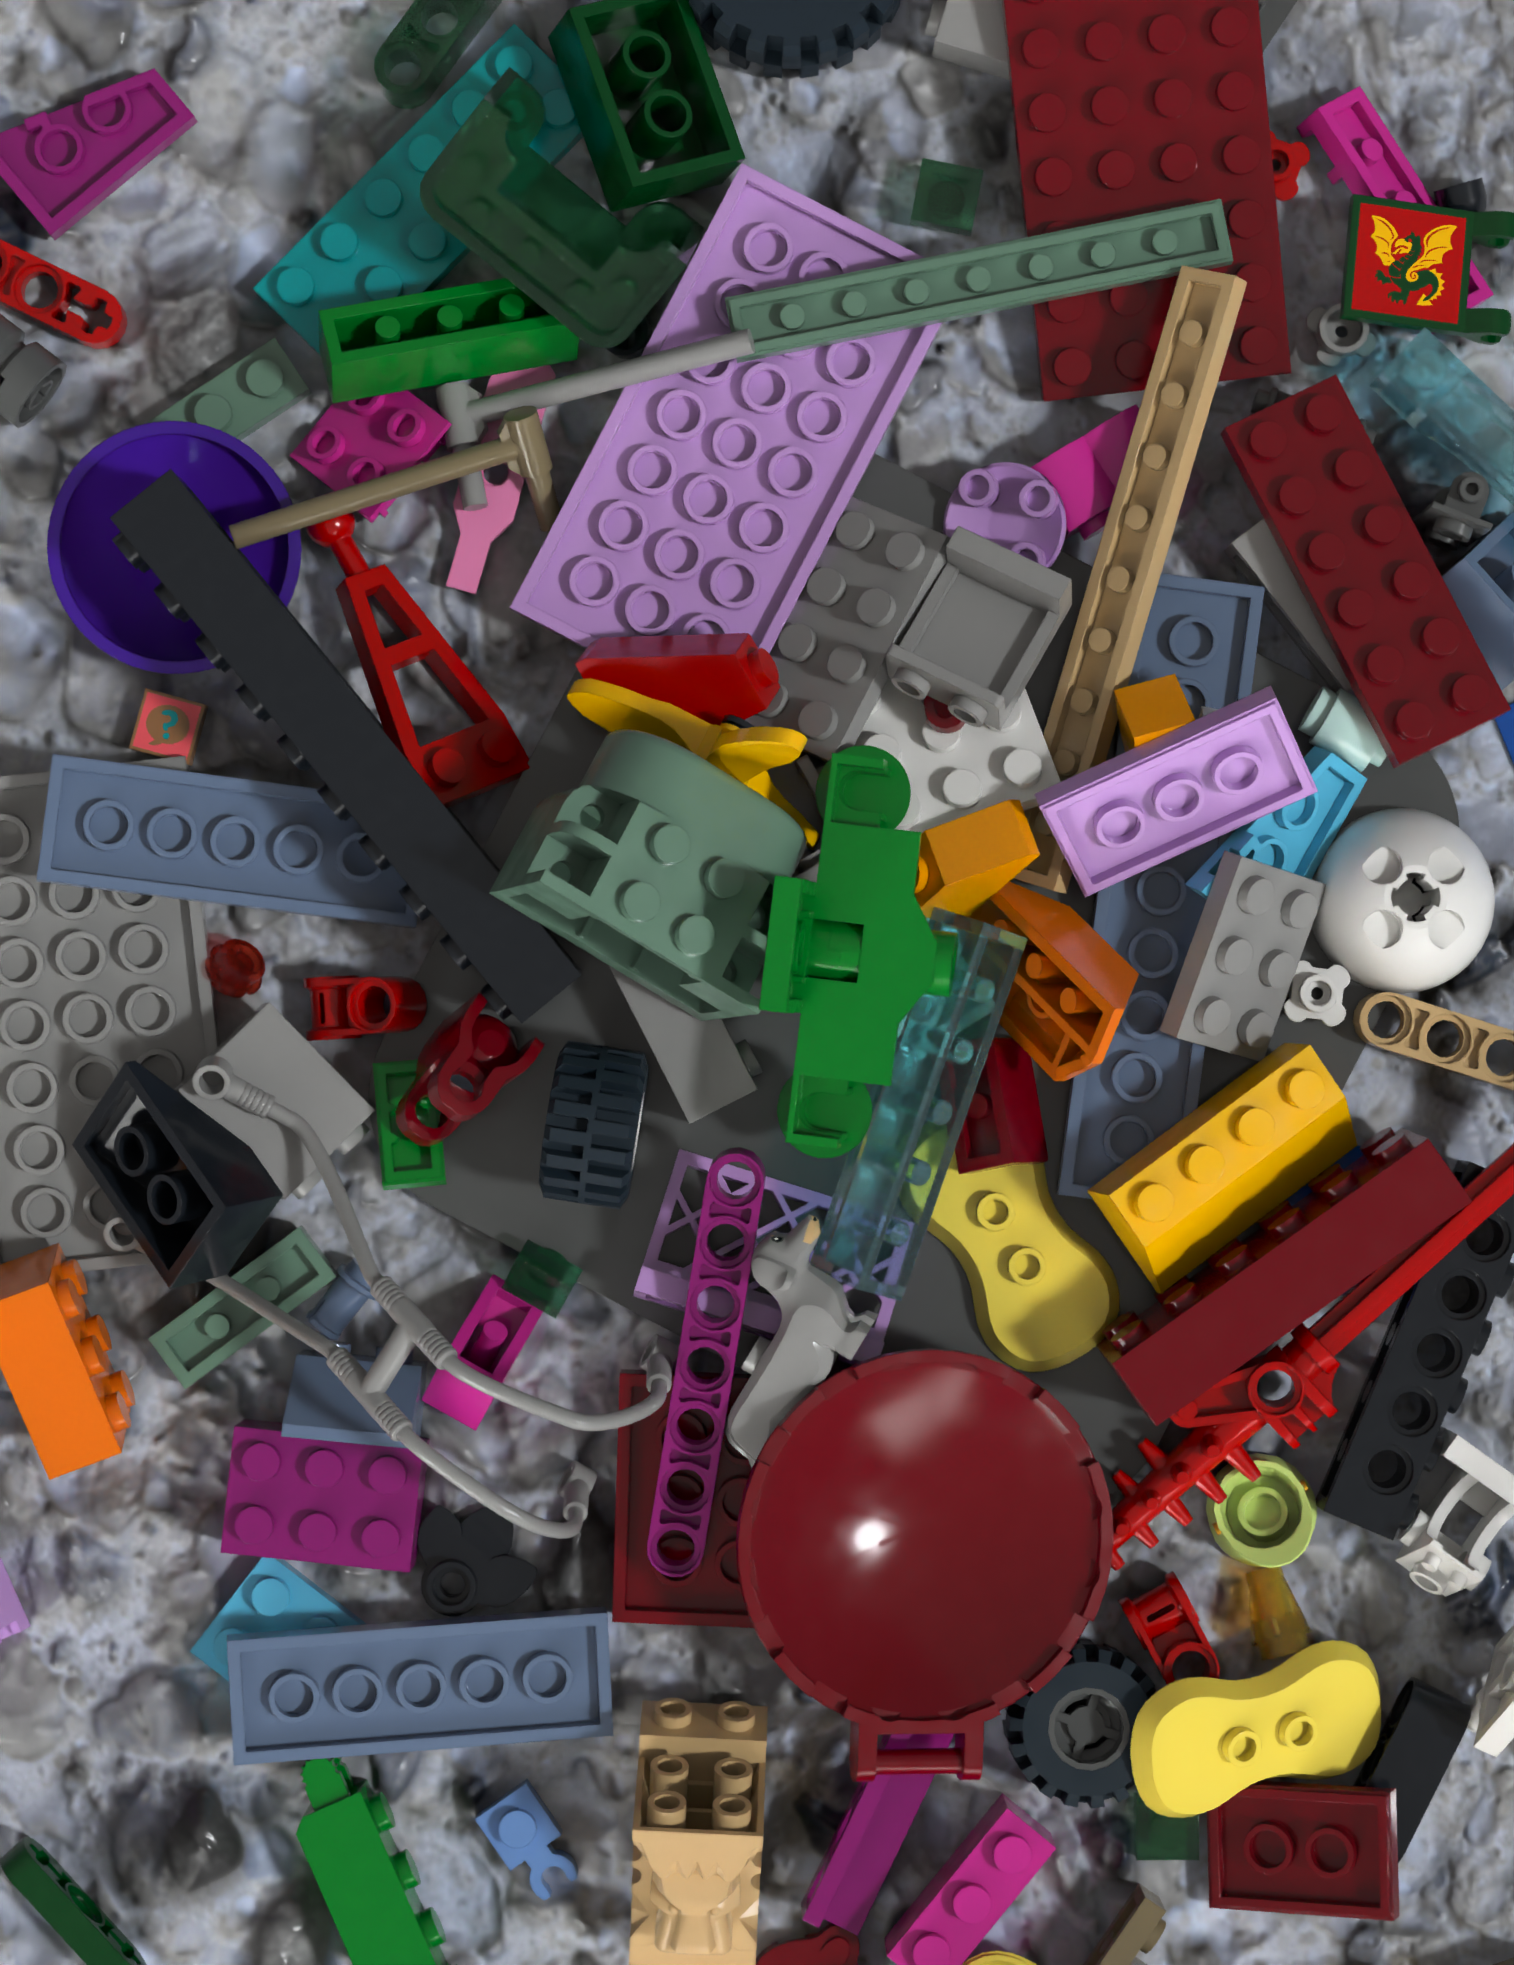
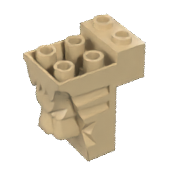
[629,1698,768,1965]

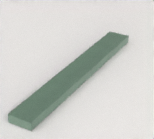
[725,199,1234,363]

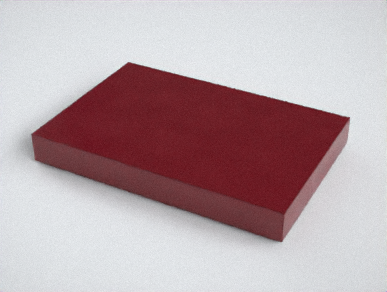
[1207,1781,1400,1921]

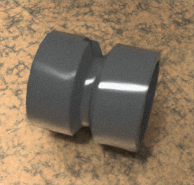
[0,314,67,428]

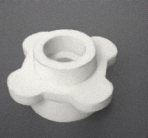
[1284,960,1350,1027]

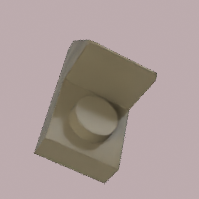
[1083,1883,1166,1965]

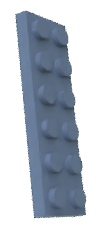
[37,754,418,929]
[227,1606,614,1766]

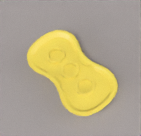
[899,1113,1120,1372]
[1130,1640,1382,1818]

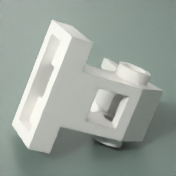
[1395,1429,1514,1597]

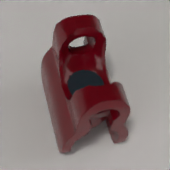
[395,992,545,1146]

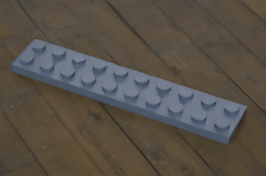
[1056,573,1265,1199]

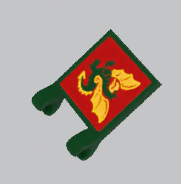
[1339,194,1514,345]

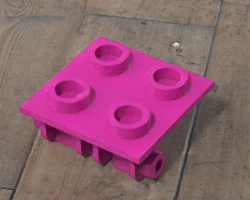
[289,390,452,523]

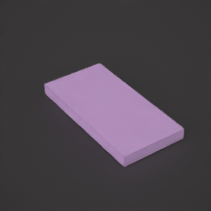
[1034,685,1318,897]

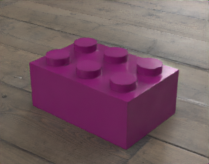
[220,1419,430,1573]

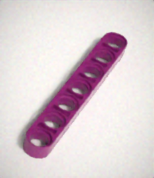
[647,1147,766,1577]

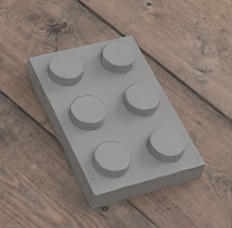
[1159,850,1326,1061]

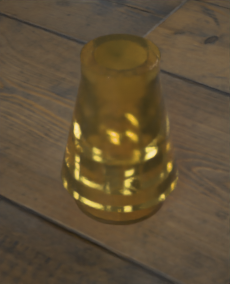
[1245,1566,1312,1661]

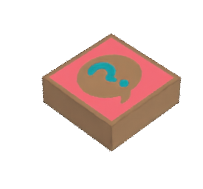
[129,688,208,766]

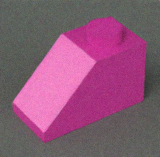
[421,1274,547,1431]

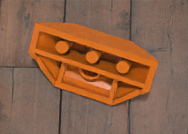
[957,881,1139,1081]

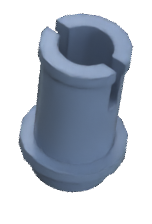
[306,1258,376,1341]

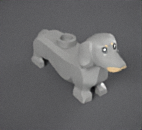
[724,1214,878,1468]

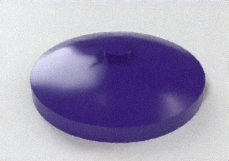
[47,421,302,674]

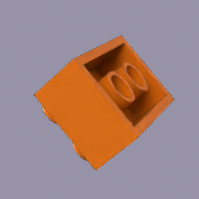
[0,1243,135,1480]

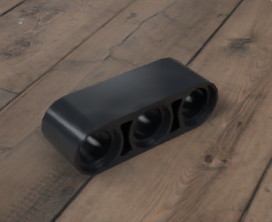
[1353,1677,1471,1863]

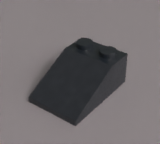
[72,1060,283,1289]

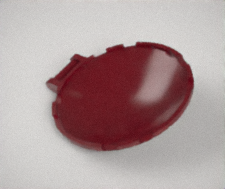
[736,1348,1114,1782]

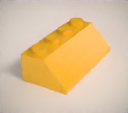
[1087,1043,1357,1294]

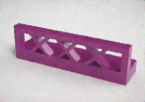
[801,1733,955,1936]

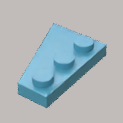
[1185,746,1367,900]

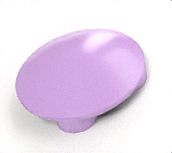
[943,462,1067,568]

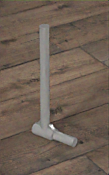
[436,328,755,511]

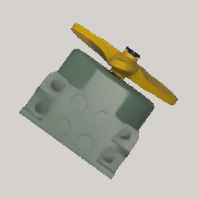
[489,679,820,1021]

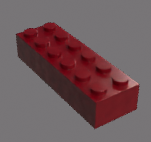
[1096,1127,1472,1426]

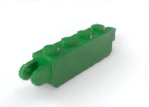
[296,1757,457,1965]

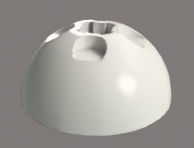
[1312,808,1495,994]

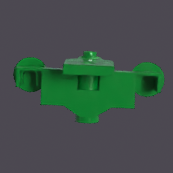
[759,745,958,1158]

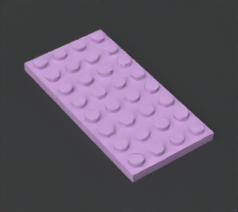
[510,163,943,654]

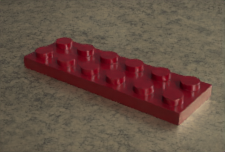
[1220,374,1511,769]

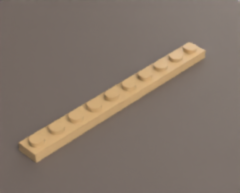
[1013,265,1247,894]

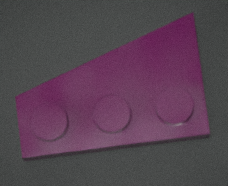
[0,68,198,240]

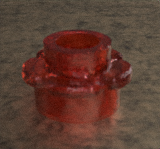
[205,939,265,998]

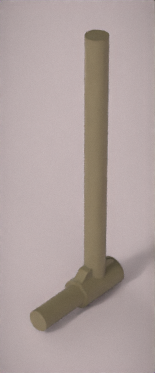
[228,406,560,549]

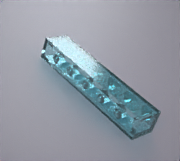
[810,906,1028,1301]

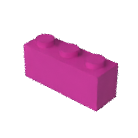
[884,1793,1056,1965]

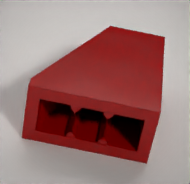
[575,633,780,726]

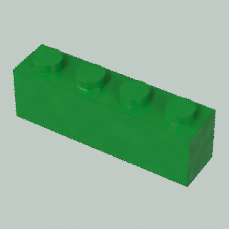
[318,267,581,404]

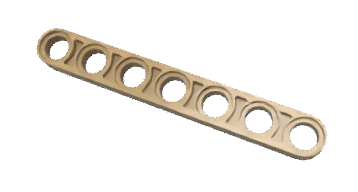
[1353,991,1514,1091]

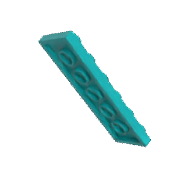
[253,24,583,357]

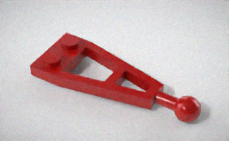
[306,512,530,808]

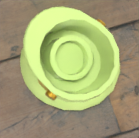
[1206,1453,1317,1568]

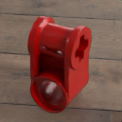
[303,975,427,1041]
[1118,1571,1220,1685]

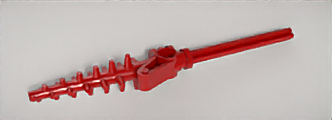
[1111,1143,1514,1571]

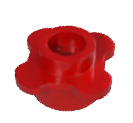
[1270,131,1310,201]

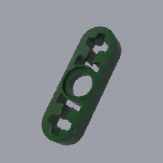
[0,1836,146,1965]

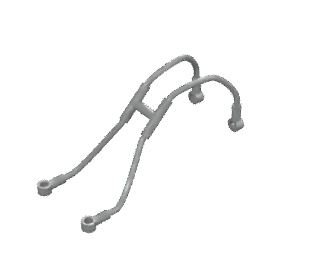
[103,1056,679,1539]

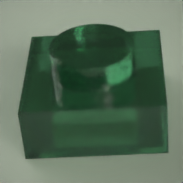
[910,158,984,236]
[502,1239,582,1319]
[1134,1793,1199,1860]

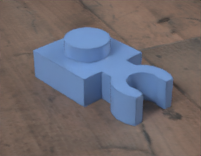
[474,1779,578,1901]

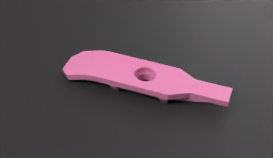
[446,365,556,595]

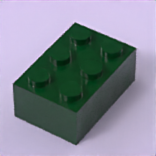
[548,0,746,213]

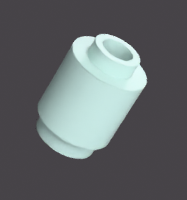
[1298,686,1387,772]

